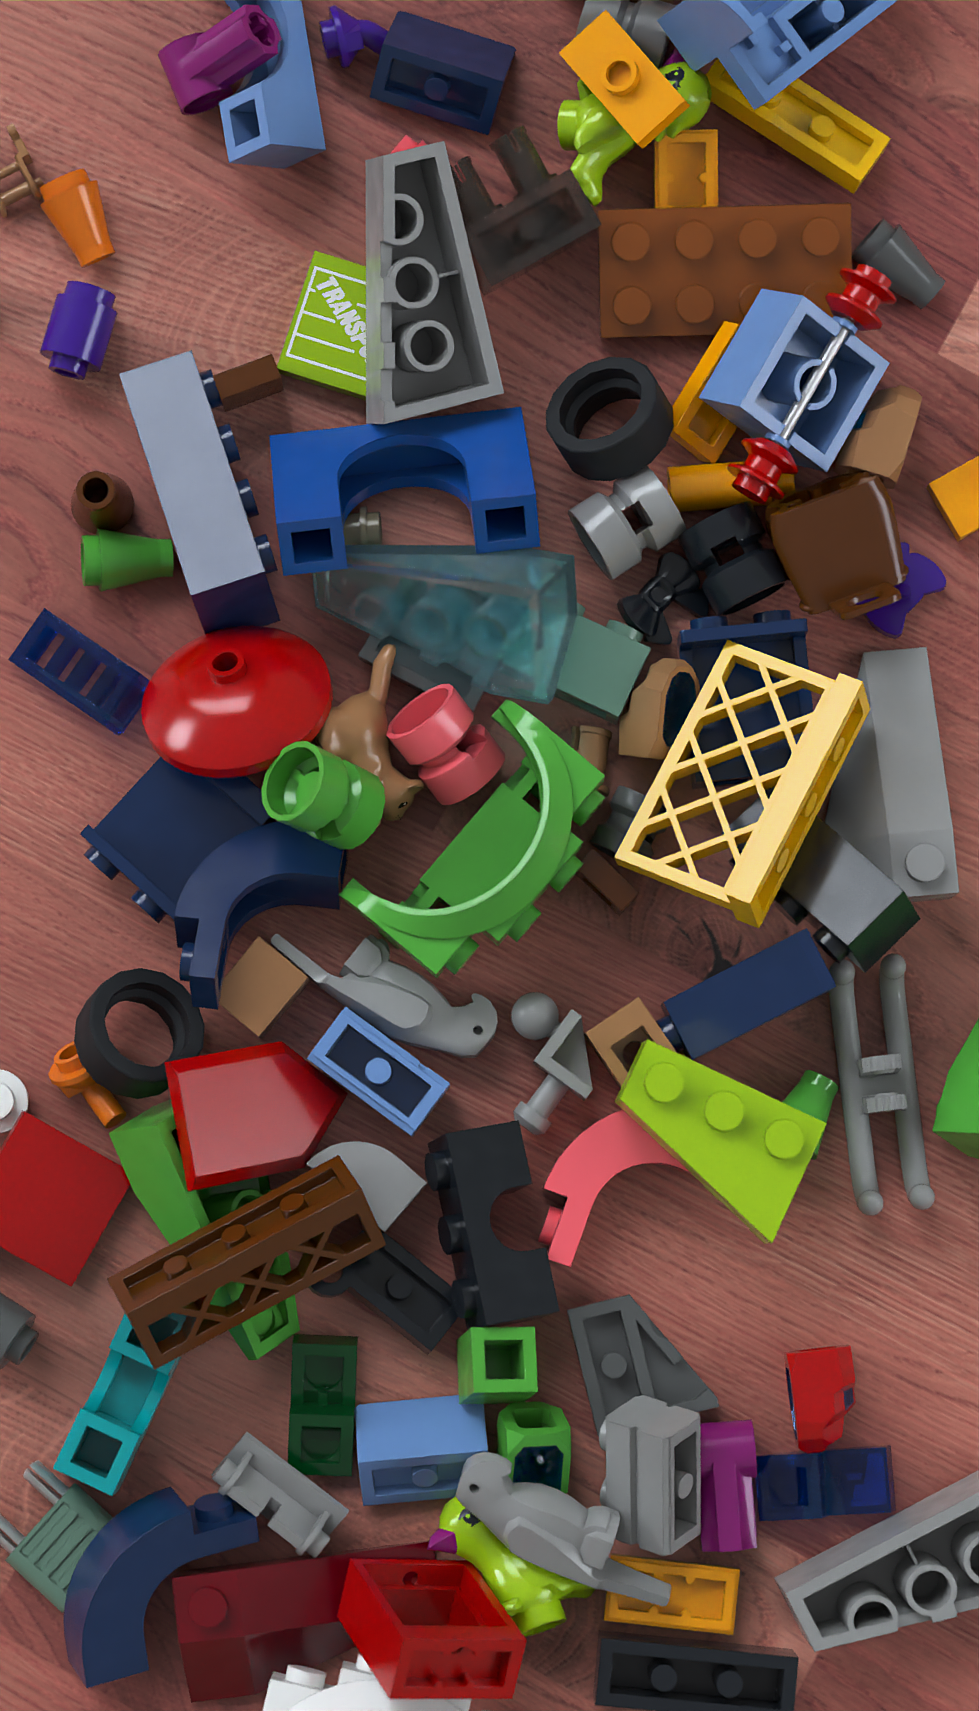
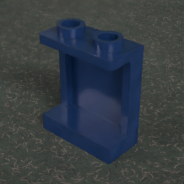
[677,610,813,789]

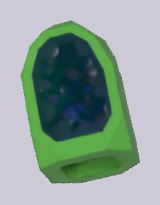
[497,1401,571,1494]

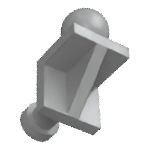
[511,992,593,1135]

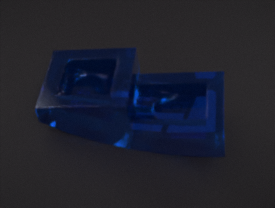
[756,1445,896,1521]

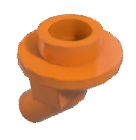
[48,1041,127,1129]

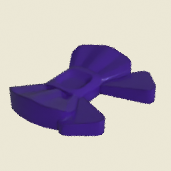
[856,542,946,639]

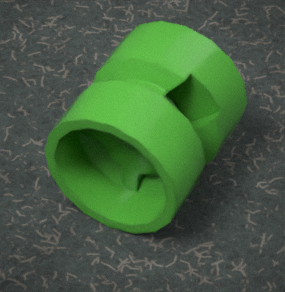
[261,741,385,850]

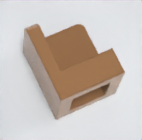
[219,936,311,1039]

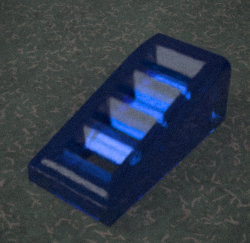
[8,608,150,736]

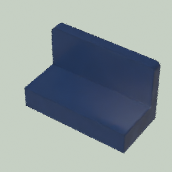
[369,11,516,135]

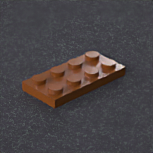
[597,203,852,338]

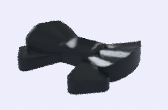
[617,552,709,646]

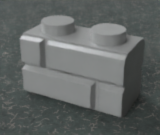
[599,1395,701,1556]

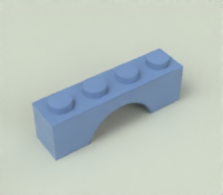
[219,0,326,169]

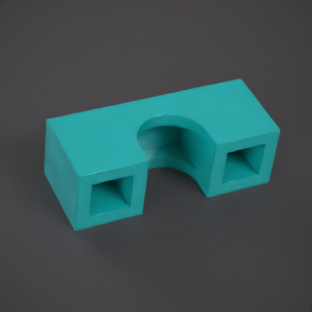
[53,1313,187,1496]

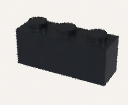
[721,787,920,973]
[593,1630,799,1711]

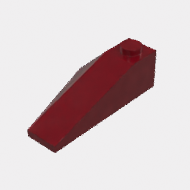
[172,1540,436,1702]

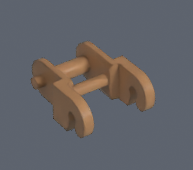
[0,123,44,218]

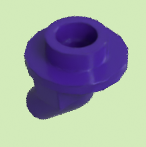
[319,5,388,68]

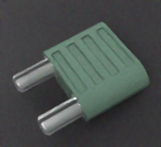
[0,1460,113,1613]

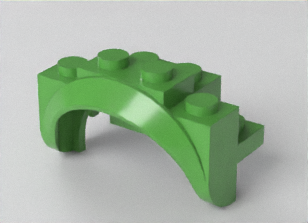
[338,699,606,979]

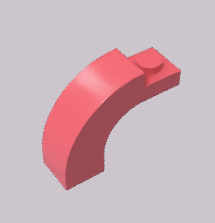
[538,1110,692,1267]

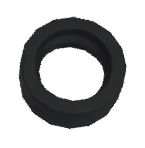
[546,357,674,481]
[74,968,205,1099]

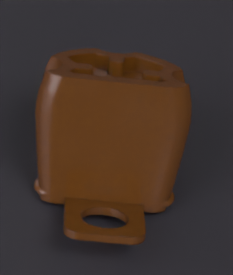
[765,471,909,620]

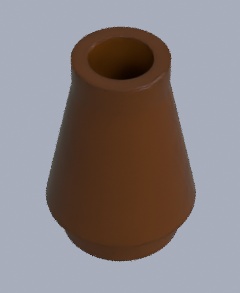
[71,471,134,534]

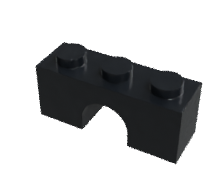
[425,1120,560,1330]

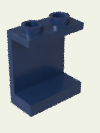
[80,757,276,923]

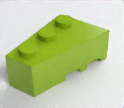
[615,1039,827,1244]

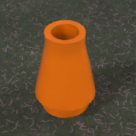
[39,168,116,268]

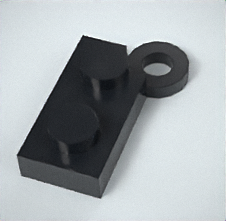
[308,1229,458,1355]

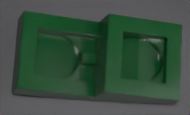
[288,1334,358,1477]

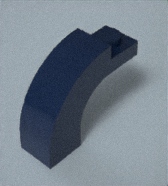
[174,821,349,1010]
[63,1486,259,1688]

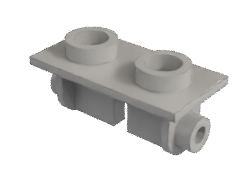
[211,1432,350,1558]

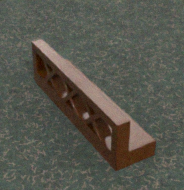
[107,1155,386,1370]

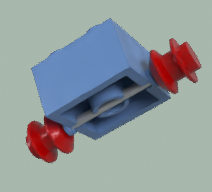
[698,264,897,504]

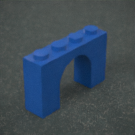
[269,407,540,576]

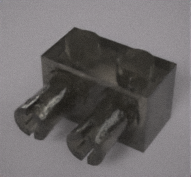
[450,125,602,296]

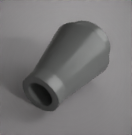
[852,218,946,310]

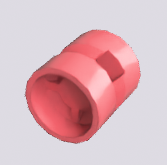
[386,683,505,805]

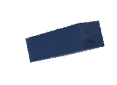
[656,928,836,1060]

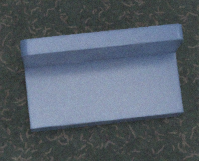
[355,1395,488,1506]

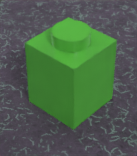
[456,1327,538,1404]

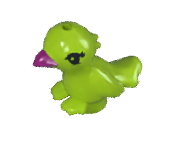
[557,47,712,207]
[427,1496,596,1637]

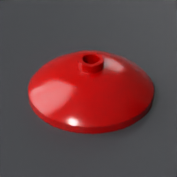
[141,626,333,778]

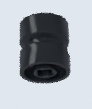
[677,501,790,616]

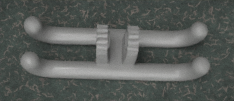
[829,953,935,1216]

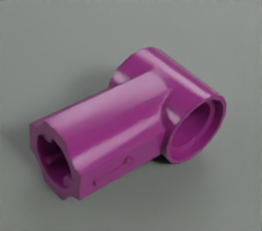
[158,4,282,115]
[700,1419,757,1552]

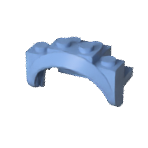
[657,0,898,110]

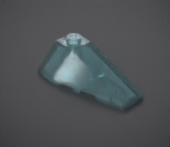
[312,545,578,705]

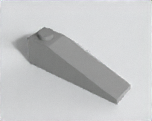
[825,647,959,902]

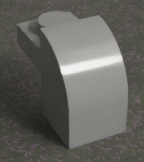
[306,1141,428,1232]

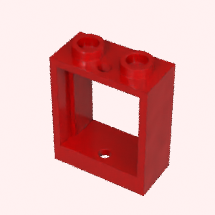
[337,1559,527,1699]

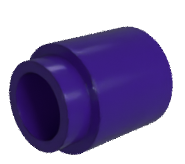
[40,281,117,380]

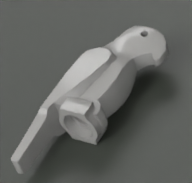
[271,934,498,1058]
[455,1452,671,1606]

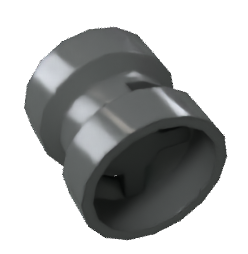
[589,785,667,859]

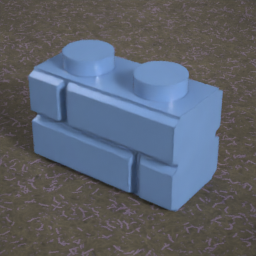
[307,1006,450,1137]

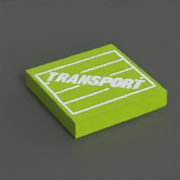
[277,251,366,401]

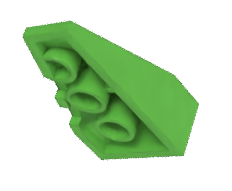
[109,1099,300,1361]

